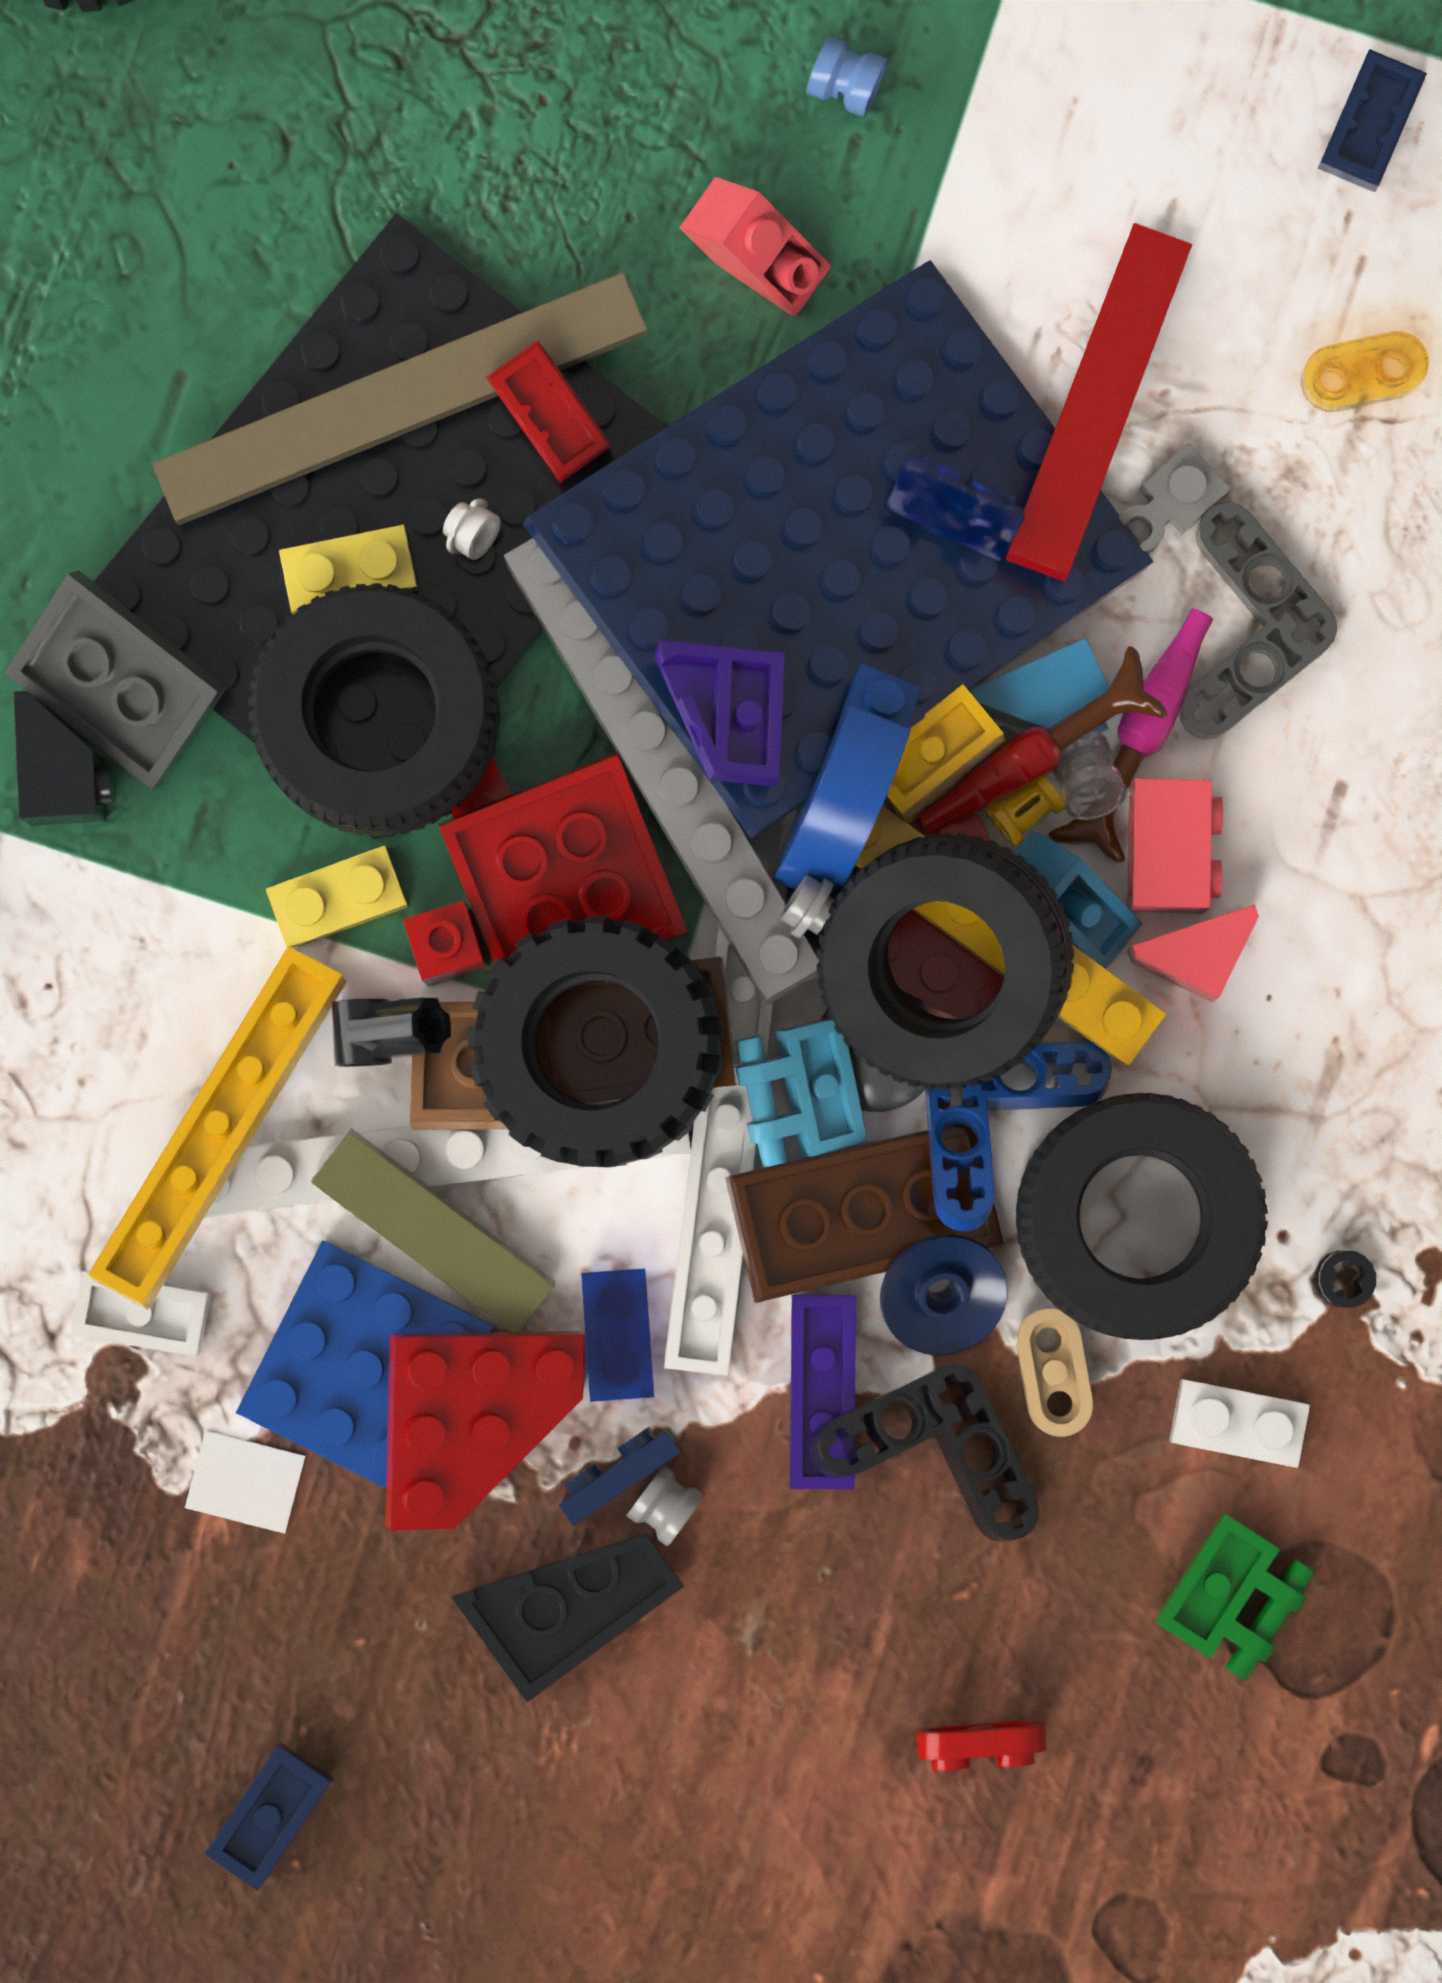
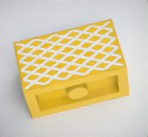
[885,684,1006,826]

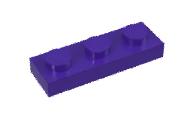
[790,1294,856,1490]

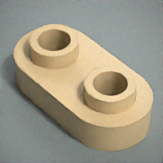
[1016,1308,1093,1437]

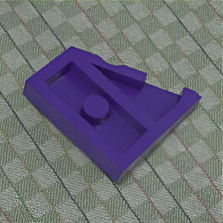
[655,640,785,786]

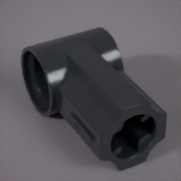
[332,997,451,1067]

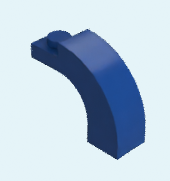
[772,663,922,900]

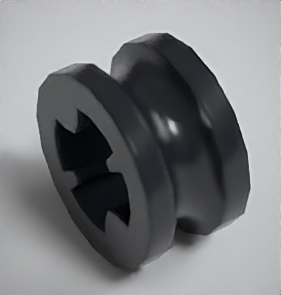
[1313,1250,1376,1308]

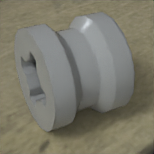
[626,1464,705,1547]

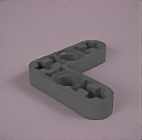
[1179,502,1337,740]

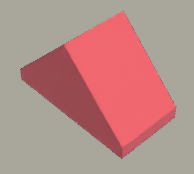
[1127,904,1259,1002]

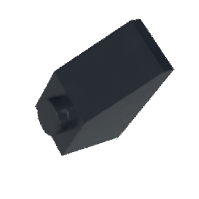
[14,691,116,826]

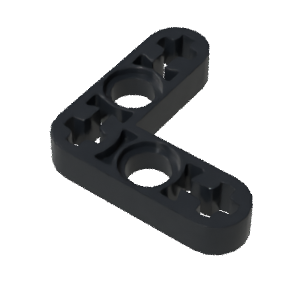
[809,1364,1039,1542]

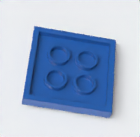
[236,1240,495,1489]

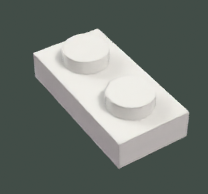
[70,1271,211,1357]
[1169,1379,1310,1468]

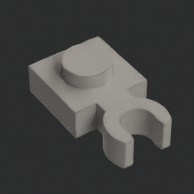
[1119,443,1231,554]

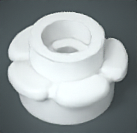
[443,498,501,560]

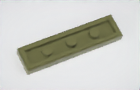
[311,1128,555,1332]

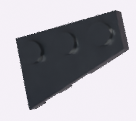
[451,1533,684,1702]

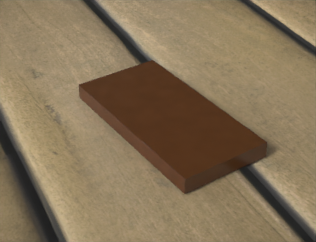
[725,1124,1004,1303]

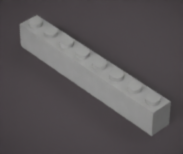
[504,538,819,1005]

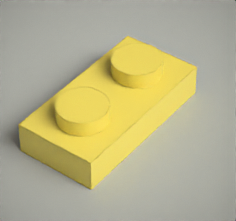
[279,524,419,615]
[266,845,409,949]

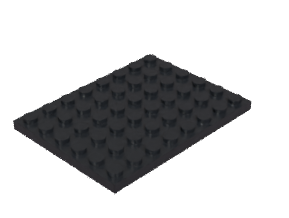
[94,213,667,839]

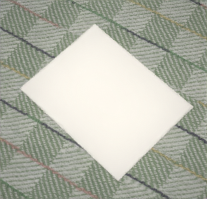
[185,1430,305,1534]

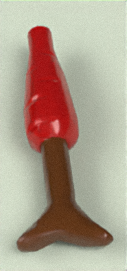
[918,646,1167,835]

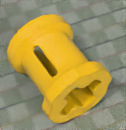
[983,777,1066,847]

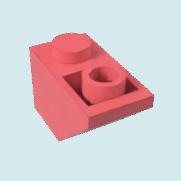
[679,177,832,317]

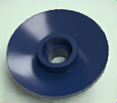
[880,1235,1008,1355]

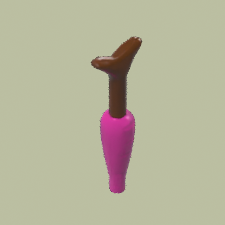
[1048,608,1213,862]

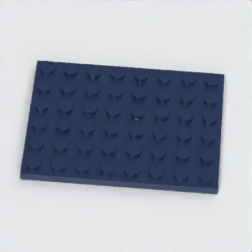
[524,260,1154,839]

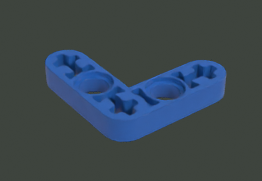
[925,1041,1112,1232]

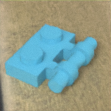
[735,1018,868,1167]

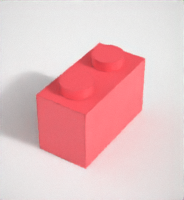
[1127,778,1223,914]

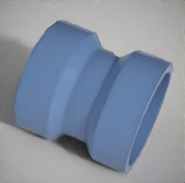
[806,35,888,118]

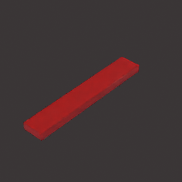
[1005,223,1193,582]

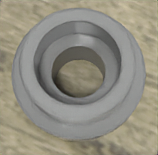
[780,875,837,939]

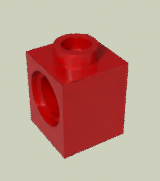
[403,900,489,986]

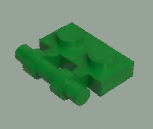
[1153,1512,1316,1681]

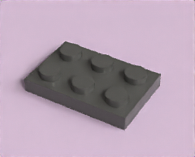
[5,570,227,790]

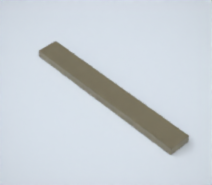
[152,272,648,526]

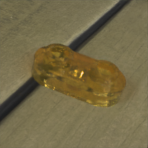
[1300,331,1429,412]

